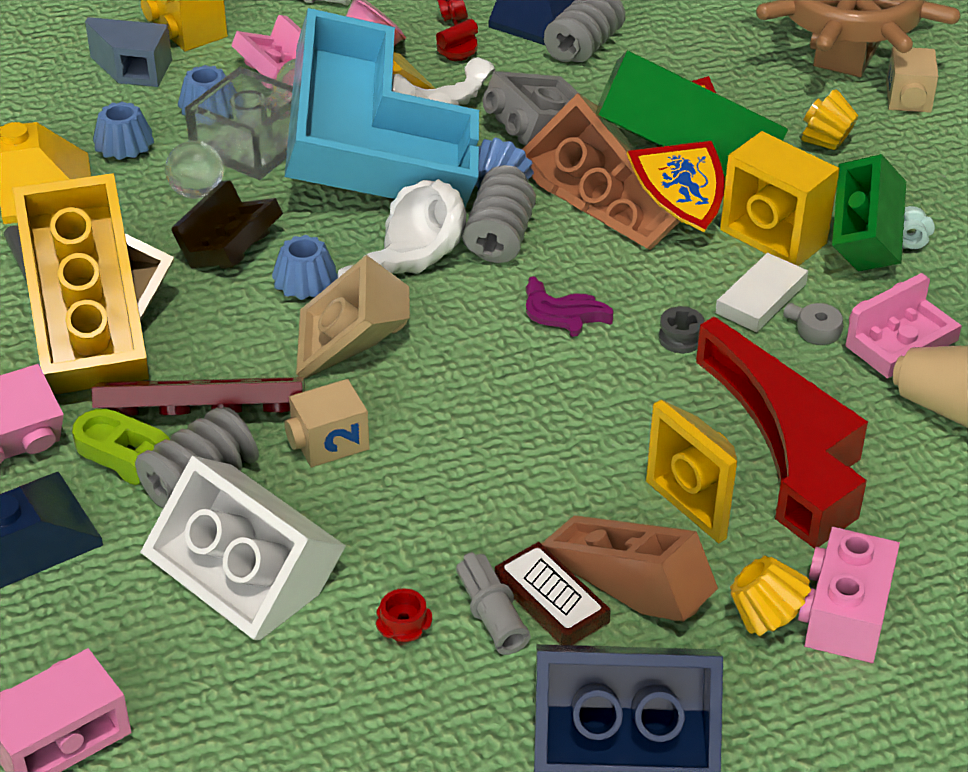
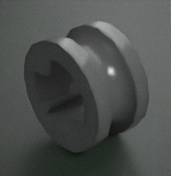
[659,306,705,354]

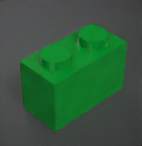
[832,154,907,272]

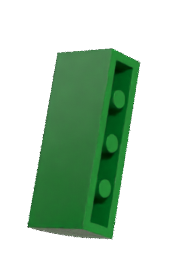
[596,50,788,178]

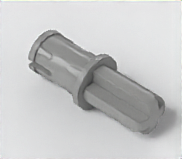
[456,552,531,655]

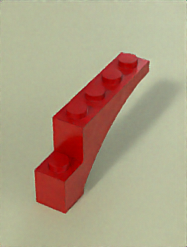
[696,316,868,549]

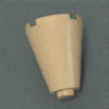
[893,345,968,428]

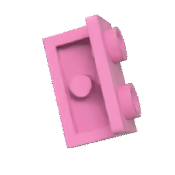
[231,15,301,90]
[845,273,962,379]

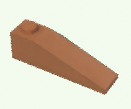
[522,93,681,250]

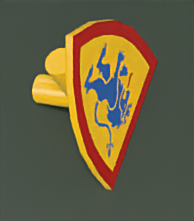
[626,141,724,232]

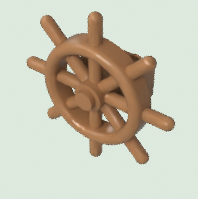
[756,0,960,77]

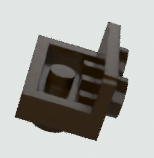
[171,180,283,269]

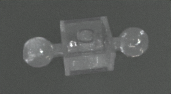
[165,58,296,199]

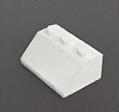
[140,456,346,640]

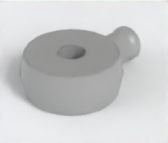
[783,303,844,345]

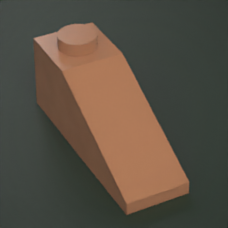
[539,515,718,622]

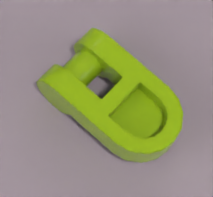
[72,409,170,485]

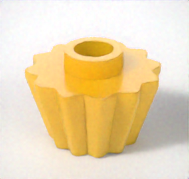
[801,89,859,150]
[730,556,812,636]

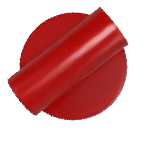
[436,19,478,61]

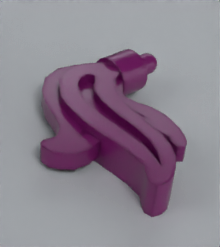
[526,276,614,337]

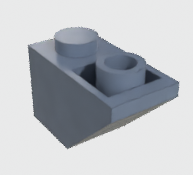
[85,17,172,87]

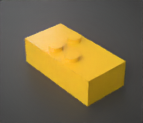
[12,173,149,395]

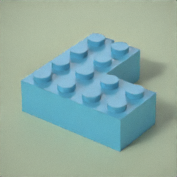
[284,8,479,207]

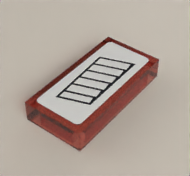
[495,541,611,645]

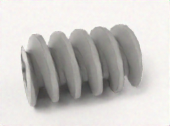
[544,0,625,62]
[461,165,536,263]
[135,407,259,508]

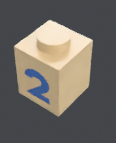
[886,46,939,113]
[284,379,370,468]

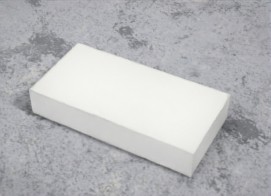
[715,252,808,332]

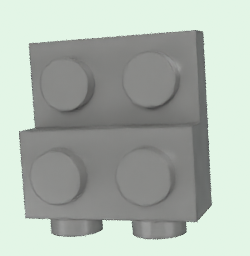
[482,71,581,146]

